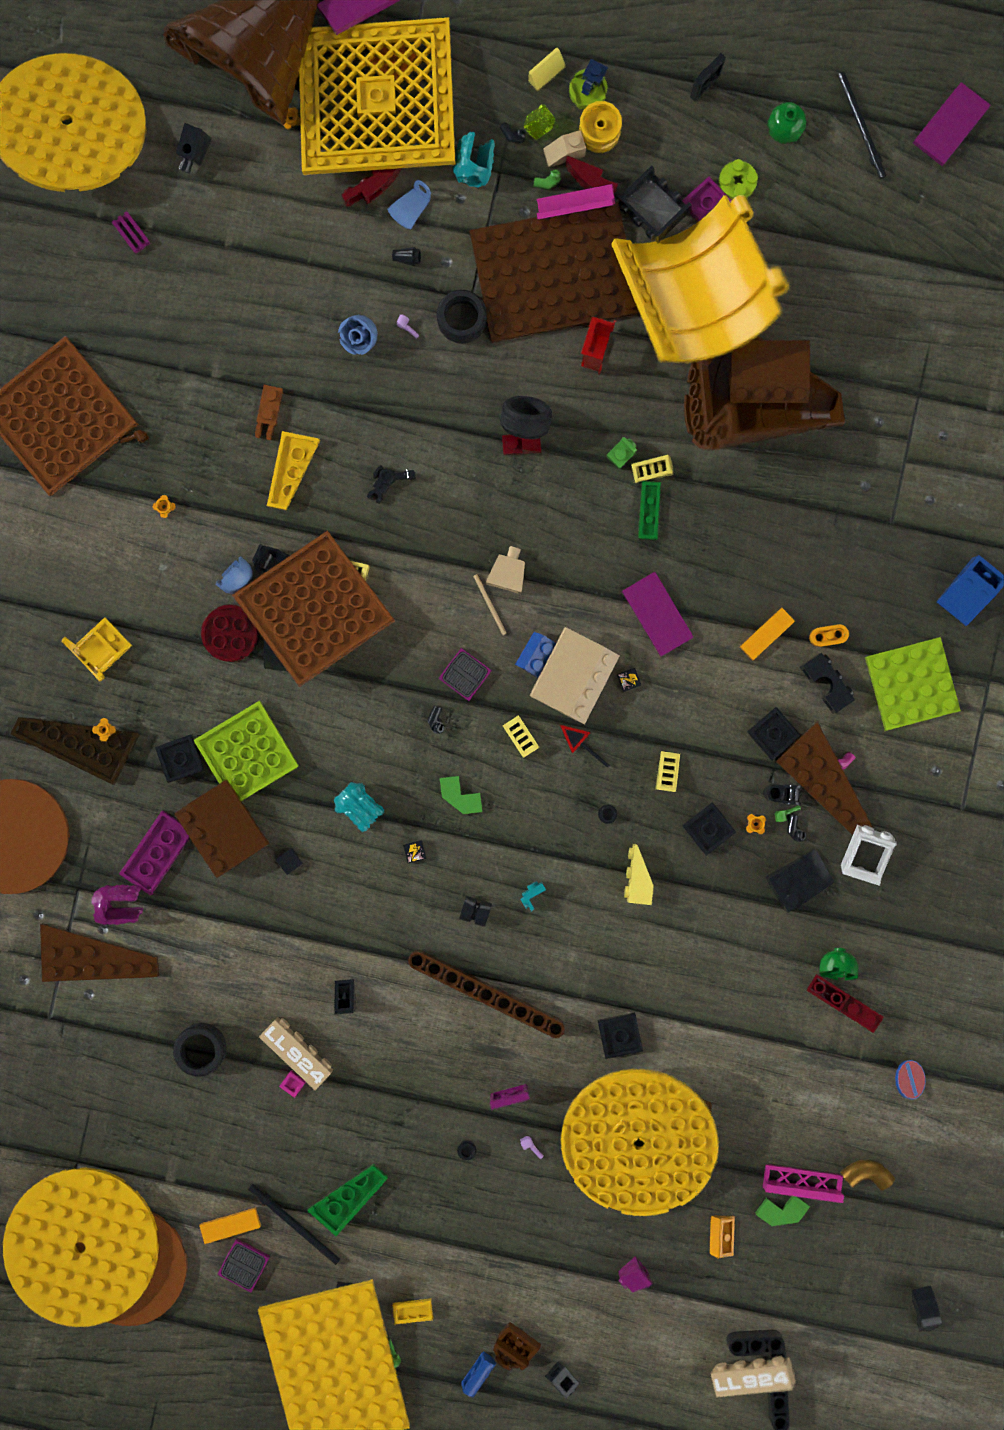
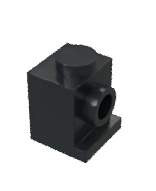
[545,1362,580,1398]

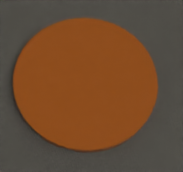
[0,779,70,894]
[76,1211,188,1326]

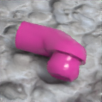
[838,751,856,770]

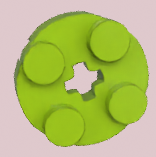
[569,69,607,109]
[719,159,758,200]

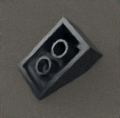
[765,849,834,912]

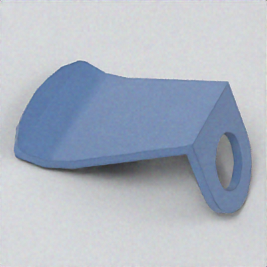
[388,180,431,229]

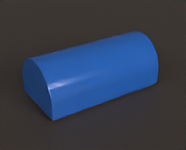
[461,1351,496,1397]

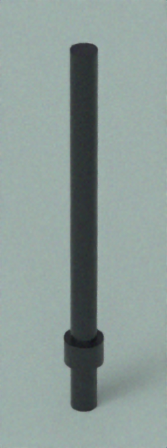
[837,71,887,179]
[248,1184,340,1265]

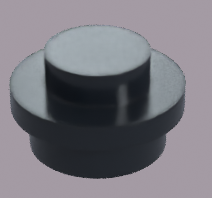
[598,805,617,824]
[457,1140,477,1161]

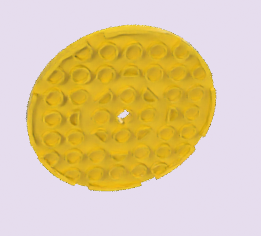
[0,53,146,192]
[561,1069,718,1216]
[3,1167,159,1327]

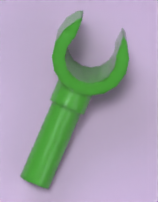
[775,805,801,822]
[388,1339,401,1368]

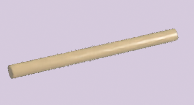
[473,574,507,636]

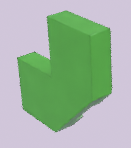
[440,776,482,814]
[755,1196,810,1226]

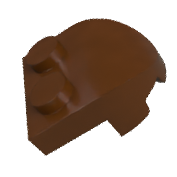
[493,1322,541,1371]

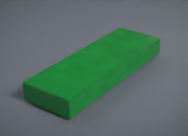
[638,481,661,540]

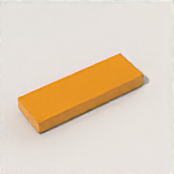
[740,608,795,661]
[199,1207,261,1244]

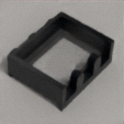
[618,166,692,243]

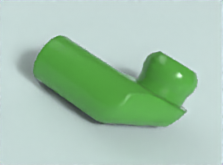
[534,170,561,190]

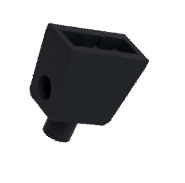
[176,123,212,174]

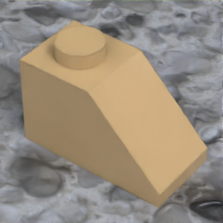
[543,130,586,168]

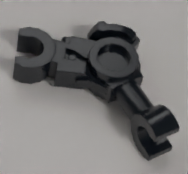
[367,465,416,504]

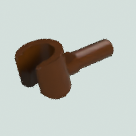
[120,430,148,443]

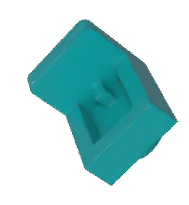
[521,881,546,911]

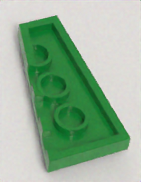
[307,1164,388,1236]

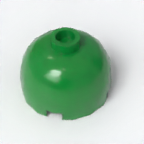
[767,102,806,144]
[819,948,859,981]

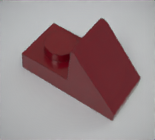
[502,435,541,456]

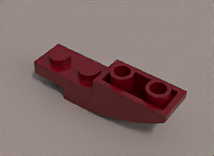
[341,168,402,208]
[806,974,884,1033]

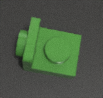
[606,437,637,470]

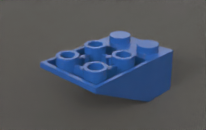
[937,555,1004,626]
[515,632,556,678]

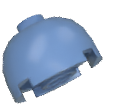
[338,314,378,355]
[216,556,253,594]

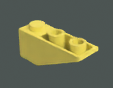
[624,844,654,905]

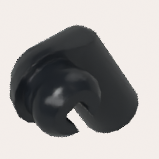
[499,122,527,143]
[428,705,445,734]
[787,814,806,842]

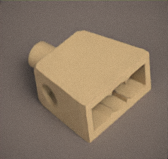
[486,546,525,594]

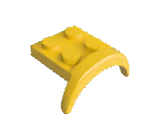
[62,618,132,681]

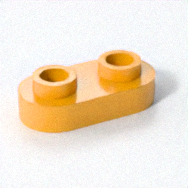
[809,624,849,647]

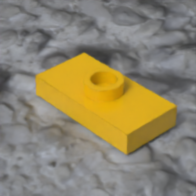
[392,1298,433,1325]

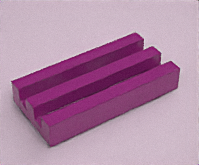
[112,211,150,254]

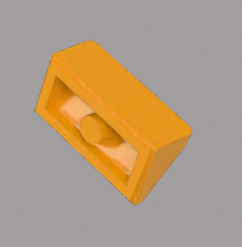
[710,1215,735,1258]

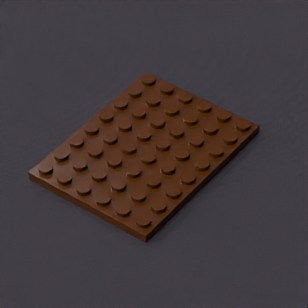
[470,201,640,343]

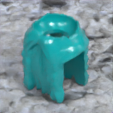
[452,132,495,188]
[334,783,385,832]

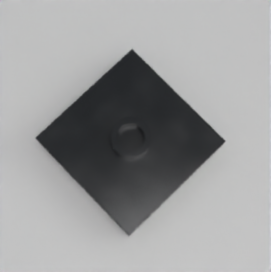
[690,53,726,101]
[746,707,801,761]
[155,734,205,783]
[682,802,736,856]
[597,1012,643,1059]

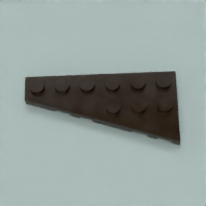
[10,717,140,785]

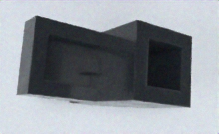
[912,1286,942,1332]

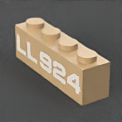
[259,1017,333,1090]
[711,1356,796,1397]

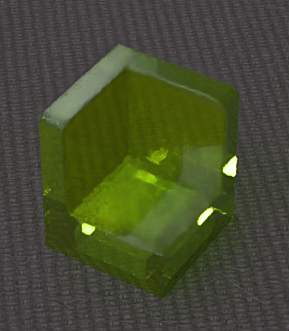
[523,104,555,140]

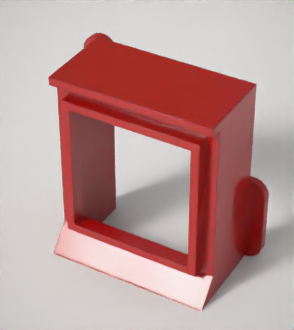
[581,316,616,375]

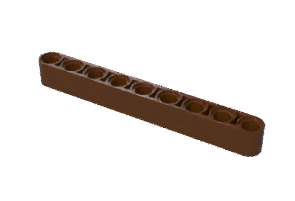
[408,950,565,1038]

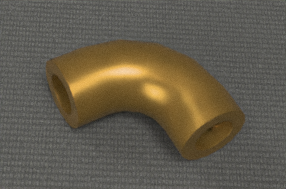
[840,1160,895,1191]

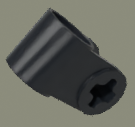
[763,784,802,805]

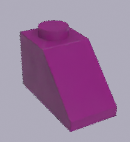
[618,1256,652,1293]

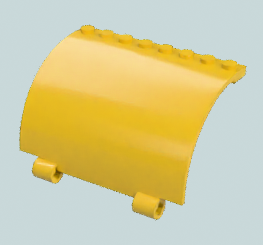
[611,195,788,362]

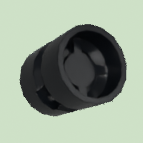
[459,895,492,927]

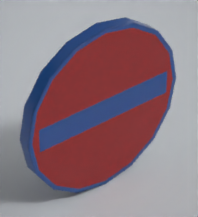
[895,1060,926,1100]

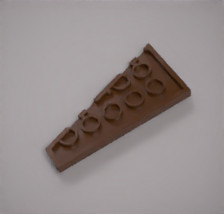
[776,721,873,835]
[40,923,159,982]

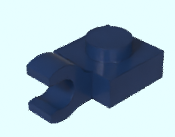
[581,59,608,96]

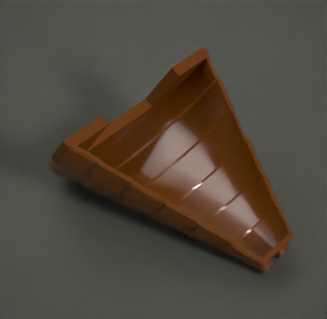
[163,0,319,125]
[684,335,845,451]

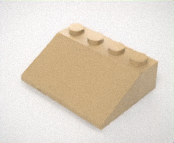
[530,627,619,724]

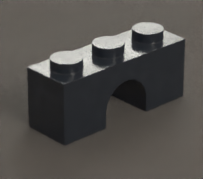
[800,653,855,714]

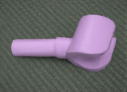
[397,314,419,339]
[520,1136,543,1159]

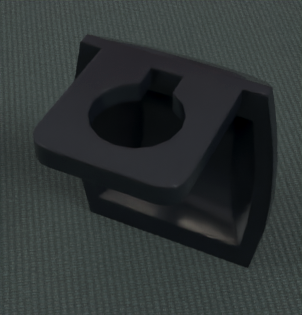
[252,544,290,574]

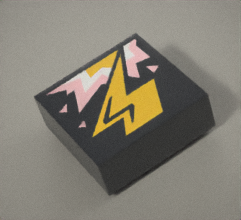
[617,668,641,692]
[403,840,427,863]

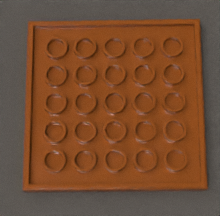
[0,336,139,497]
[232,531,395,687]

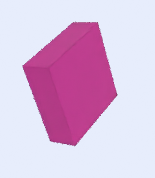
[279,1070,306,1098]

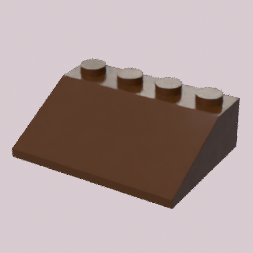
[729,340,810,403]
[174,780,270,878]

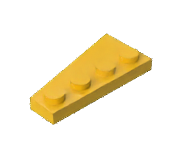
[267,431,320,511]

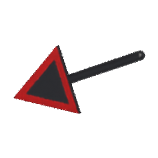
[560,725,610,768]

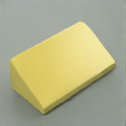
[529,48,565,90]

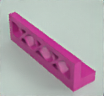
[537,184,615,219]
[763,1164,844,1203]

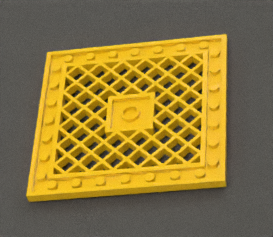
[299,17,456,175]

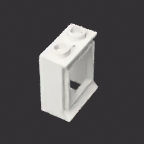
[841,825,896,886]

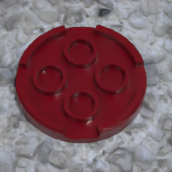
[201,605,259,662]

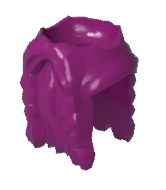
[92,885,143,925]

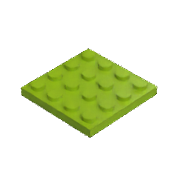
[865,637,961,731]
[194,701,299,801]

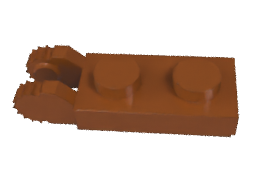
[255,385,283,440]

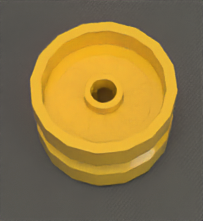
[579,101,622,153]

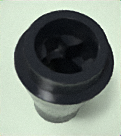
[392,247,421,266]

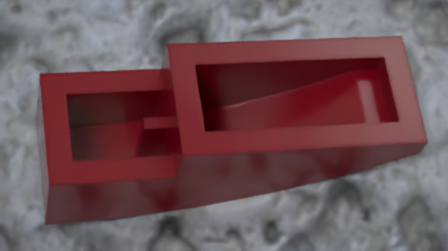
[566,156,618,197]

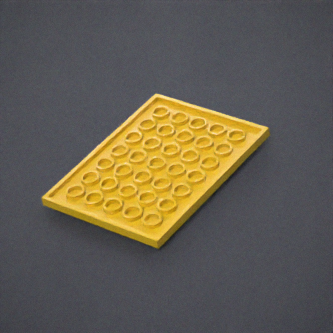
[258,1279,410,1430]

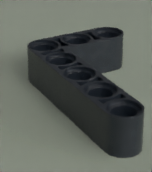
[726,1329,790,1430]

